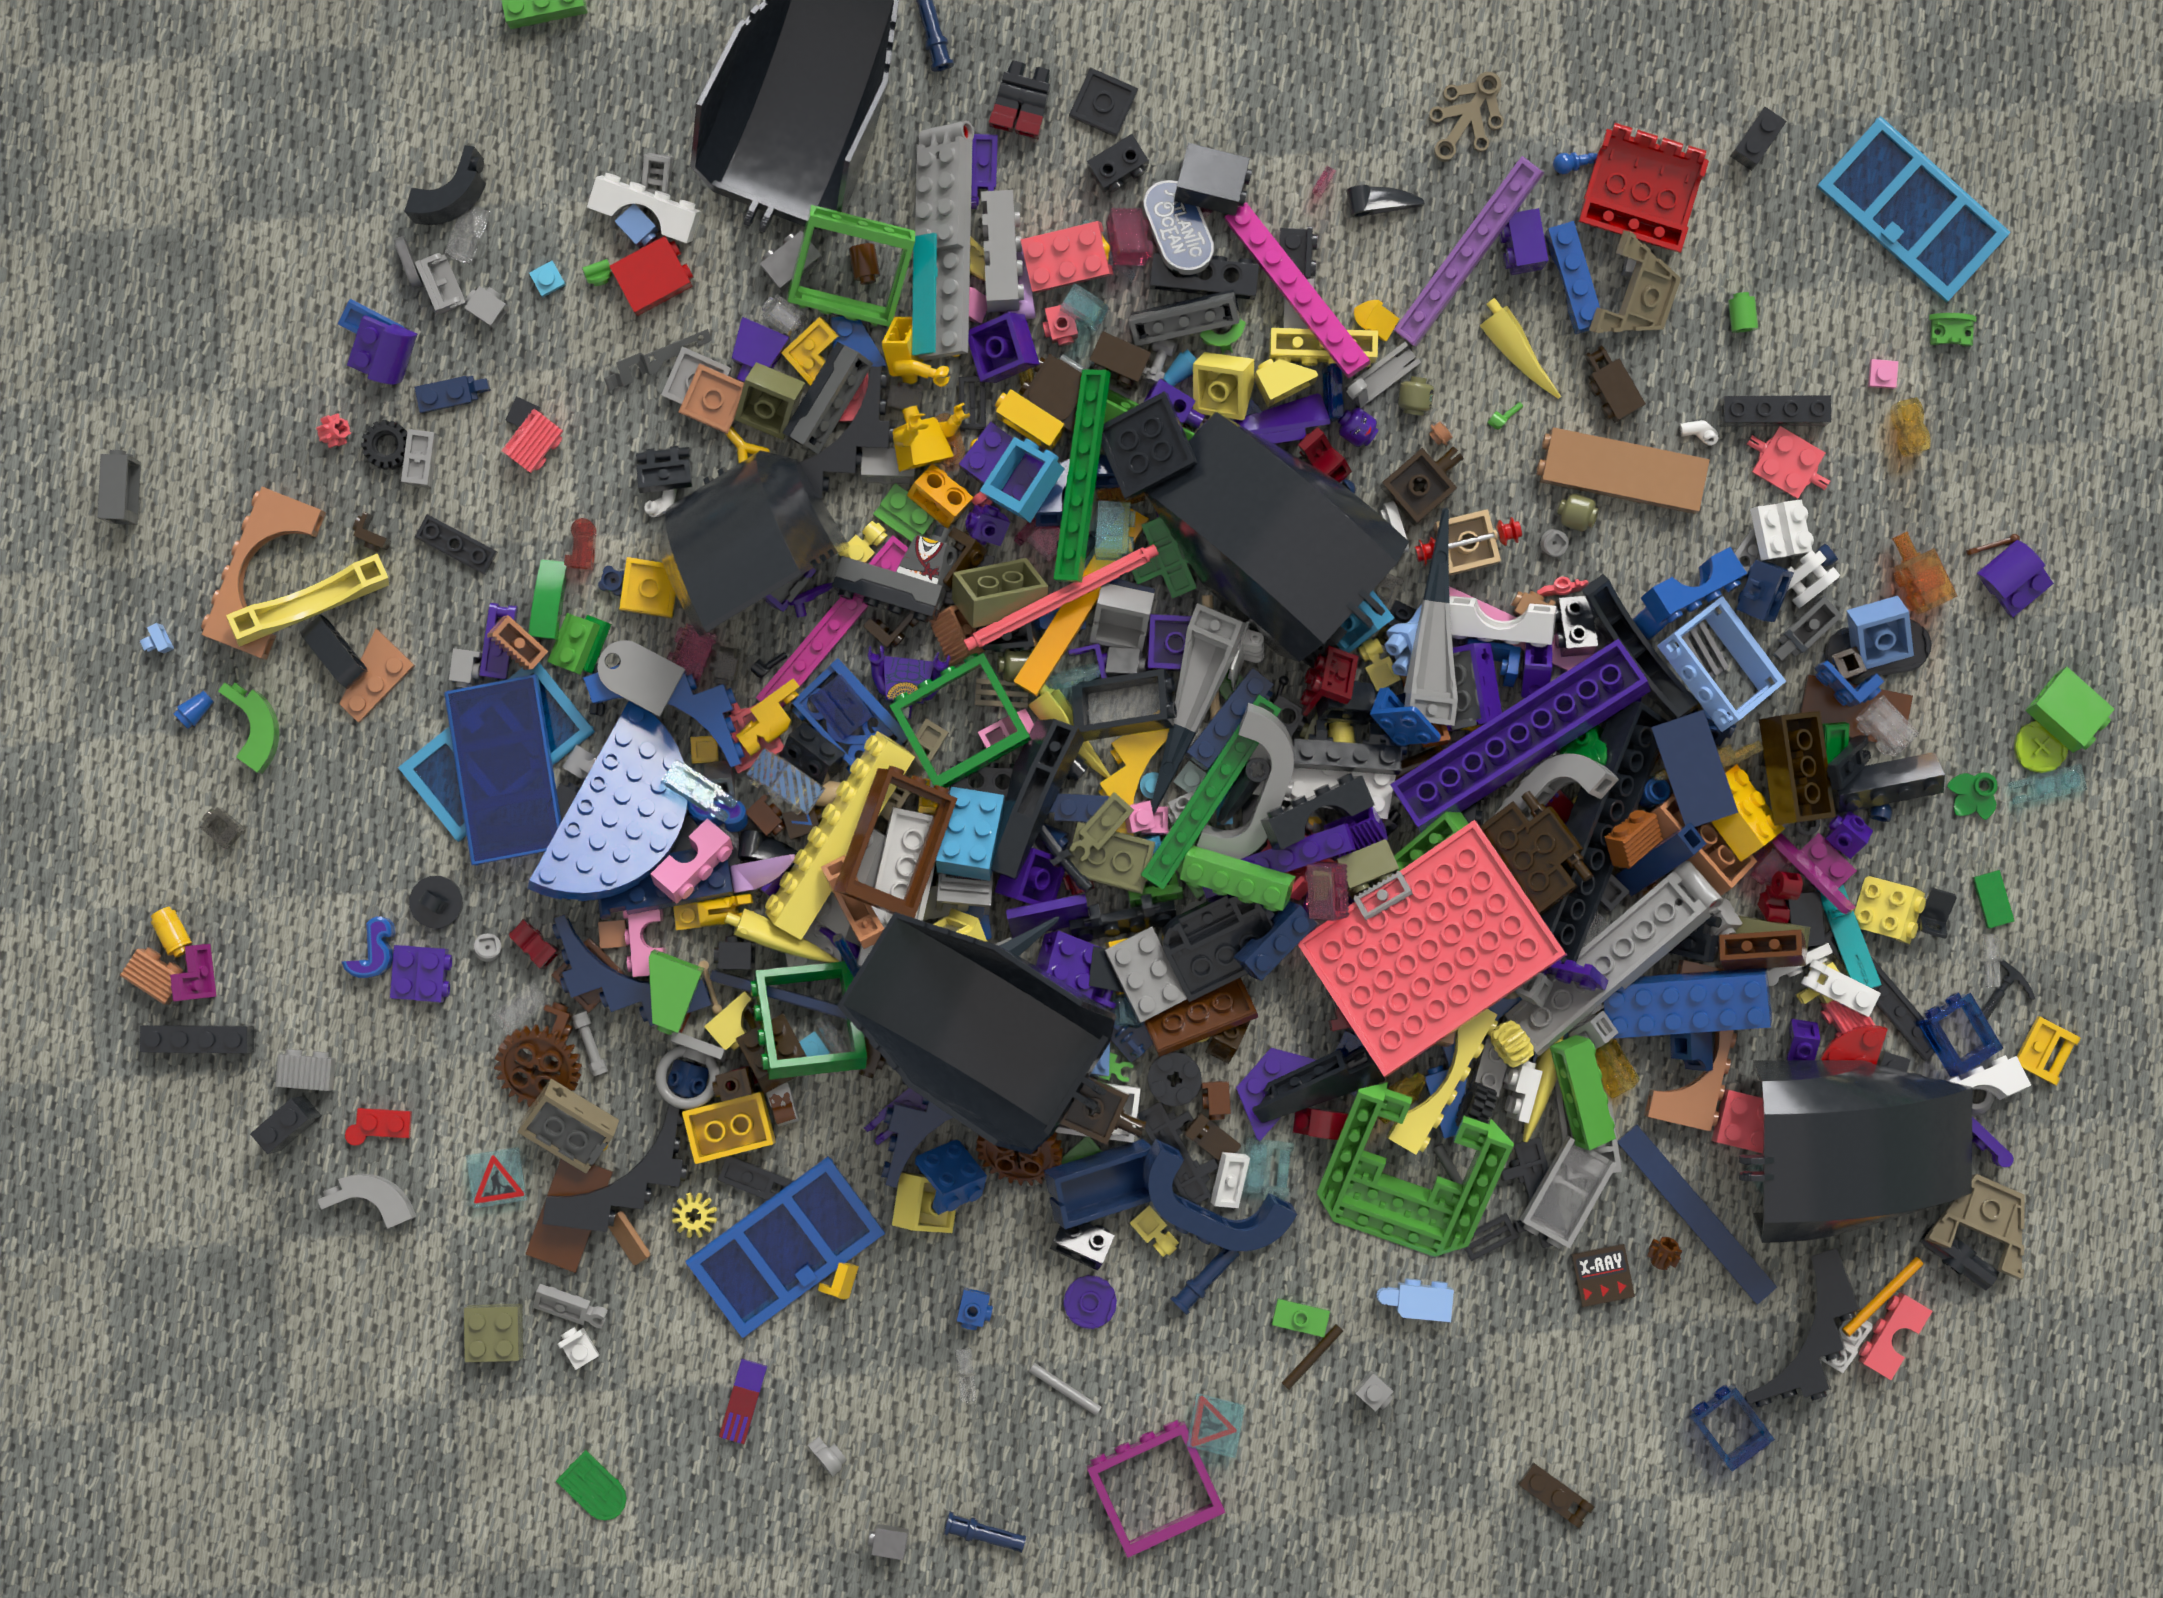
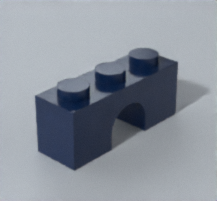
[1233,901,1317,981]

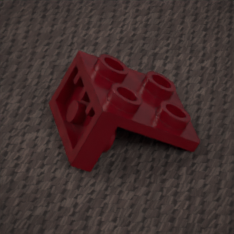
[1300,646,1359,716]

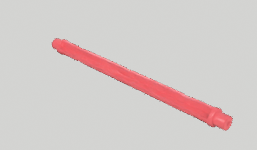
[963,544,1159,651]

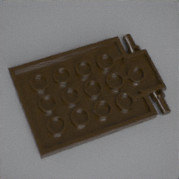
[1480,791,1593,916]

